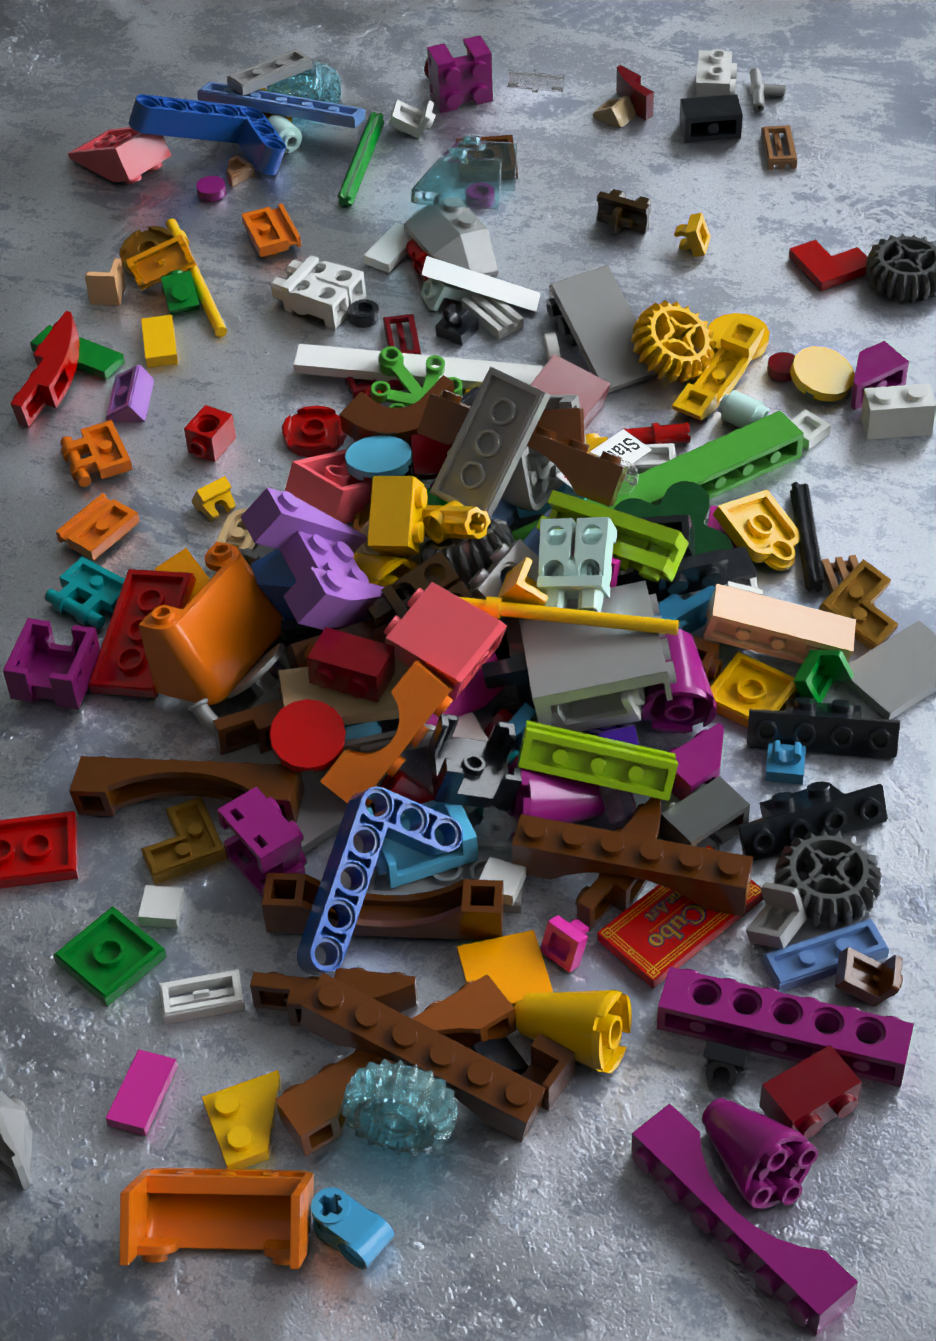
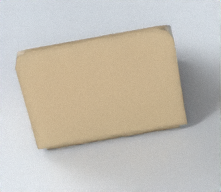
[593,96,636,128]

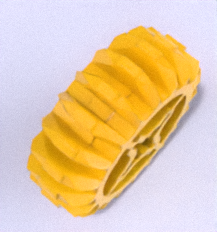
[630,300,717,384]

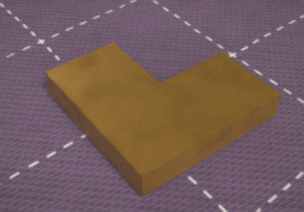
[819,559,898,650]
[141,797,227,885]

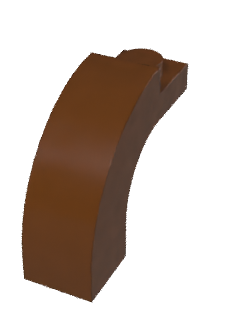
[339,375,454,443]

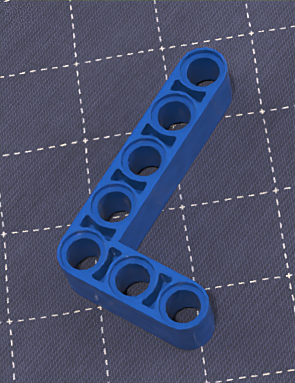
[128,94,286,175]
[296,786,463,975]

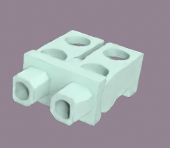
[537,517,617,612]

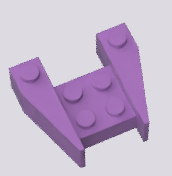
[241,487,384,630]

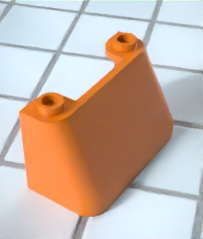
[139,541,283,705]

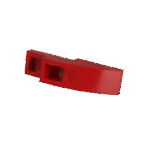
[10,311,80,428]

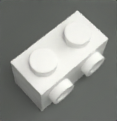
[695,49,737,98]
[861,384,936,440]

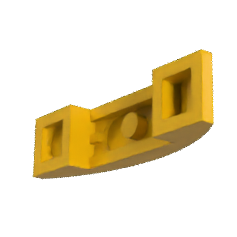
[672,317,764,421]

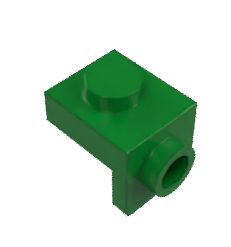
[161,270,200,315]
[793,650,854,703]

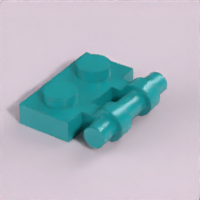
[44,557,125,629]

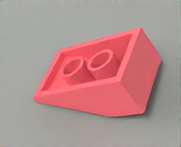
[67,127,171,184]
[285,449,404,524]

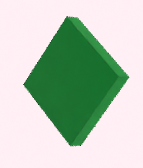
[53,906,167,1007]

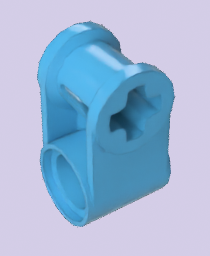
[311,1187,395,1270]

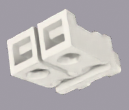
[271,255,367,330]

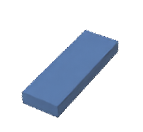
[761,919,889,993]

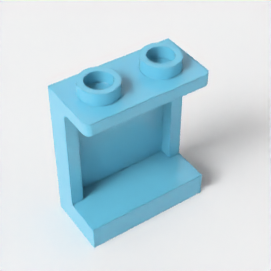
[366,800,478,889]

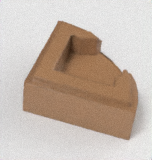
[226,154,255,187]

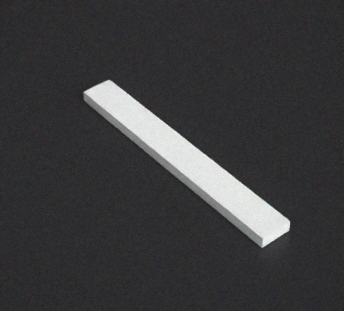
[293,344,544,389]

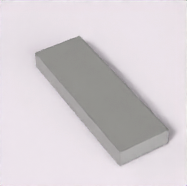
[227,49,313,96]

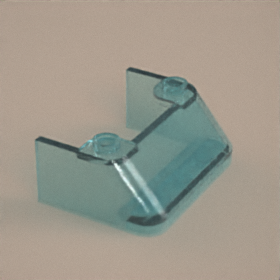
[411,135,517,210]

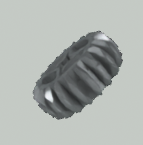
[866,233,936,303]
[420,518,515,582]
[774,829,882,929]

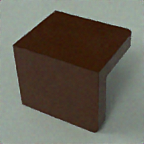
[522,1033,575,1111]

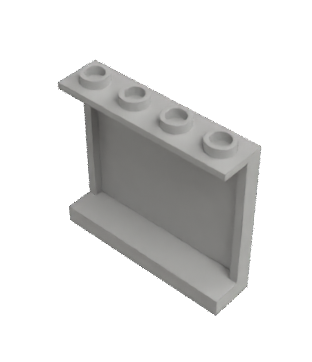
[519,581,677,725]

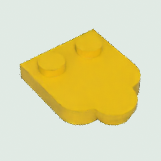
[713,490,800,571]

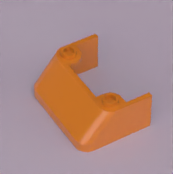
[119,1168,314,1269]

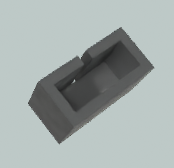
[660,776,750,850]

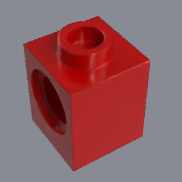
[184,405,236,462]

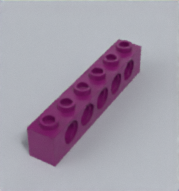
[657,967,914,1087]

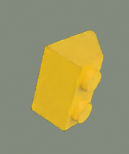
[367,476,428,557]

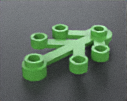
[371,346,463,408]

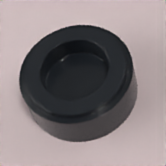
[348,299,380,328]

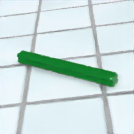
[337,112,385,207]

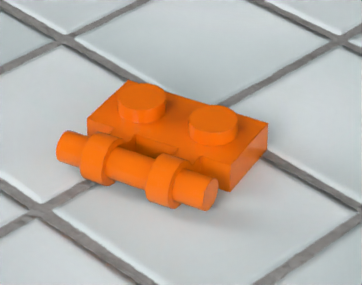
[60,420,133,487]

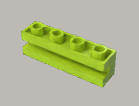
[536,490,689,582]
[518,720,678,801]

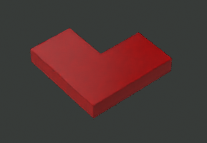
[789,239,867,291]

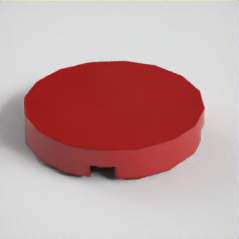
[282,405,347,458]
[270,699,346,773]

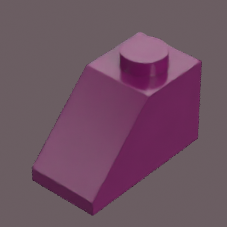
[851,341,909,410]

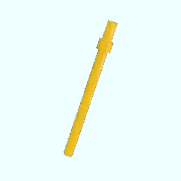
[165,218,227,337]
[460,596,679,635]

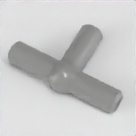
[750,68,786,112]

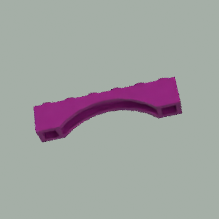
[631,1103,858,1336]

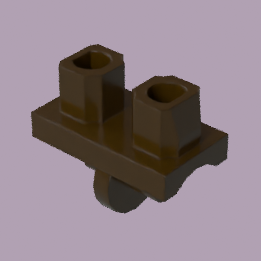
[597,189,651,234]

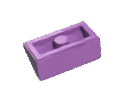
[106,364,154,422]

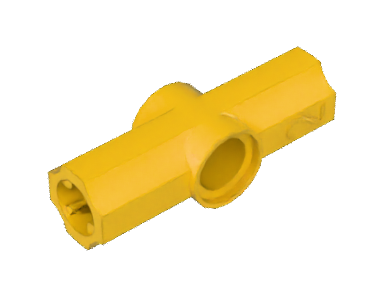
[421,500,491,543]

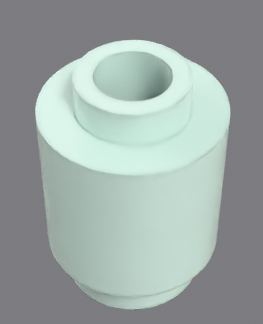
[268,115,302,153]
[718,390,770,428]

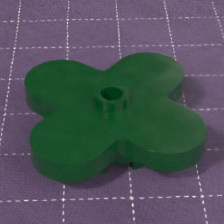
[614,481,734,572]

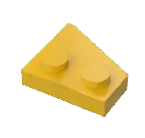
[202,1070,281,1169]

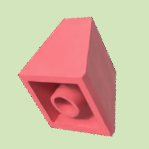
[384,582,507,702]

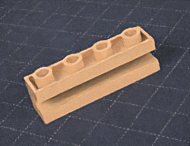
[703,584,856,664]

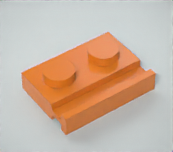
[241,203,302,257]
[56,493,140,561]

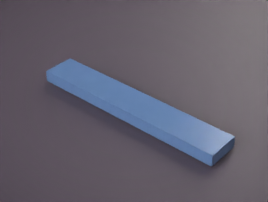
[197,81,365,129]

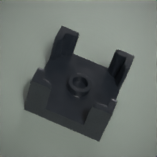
[482,617,536,718]
[429,713,522,811]

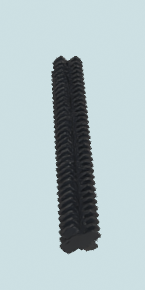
[790,481,825,592]

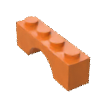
[320,660,454,807]

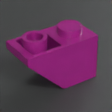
[668,723,724,801]

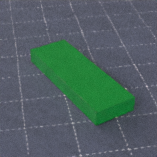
[30,325,125,380]

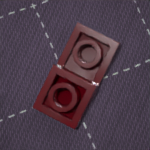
[616,65,654,121]

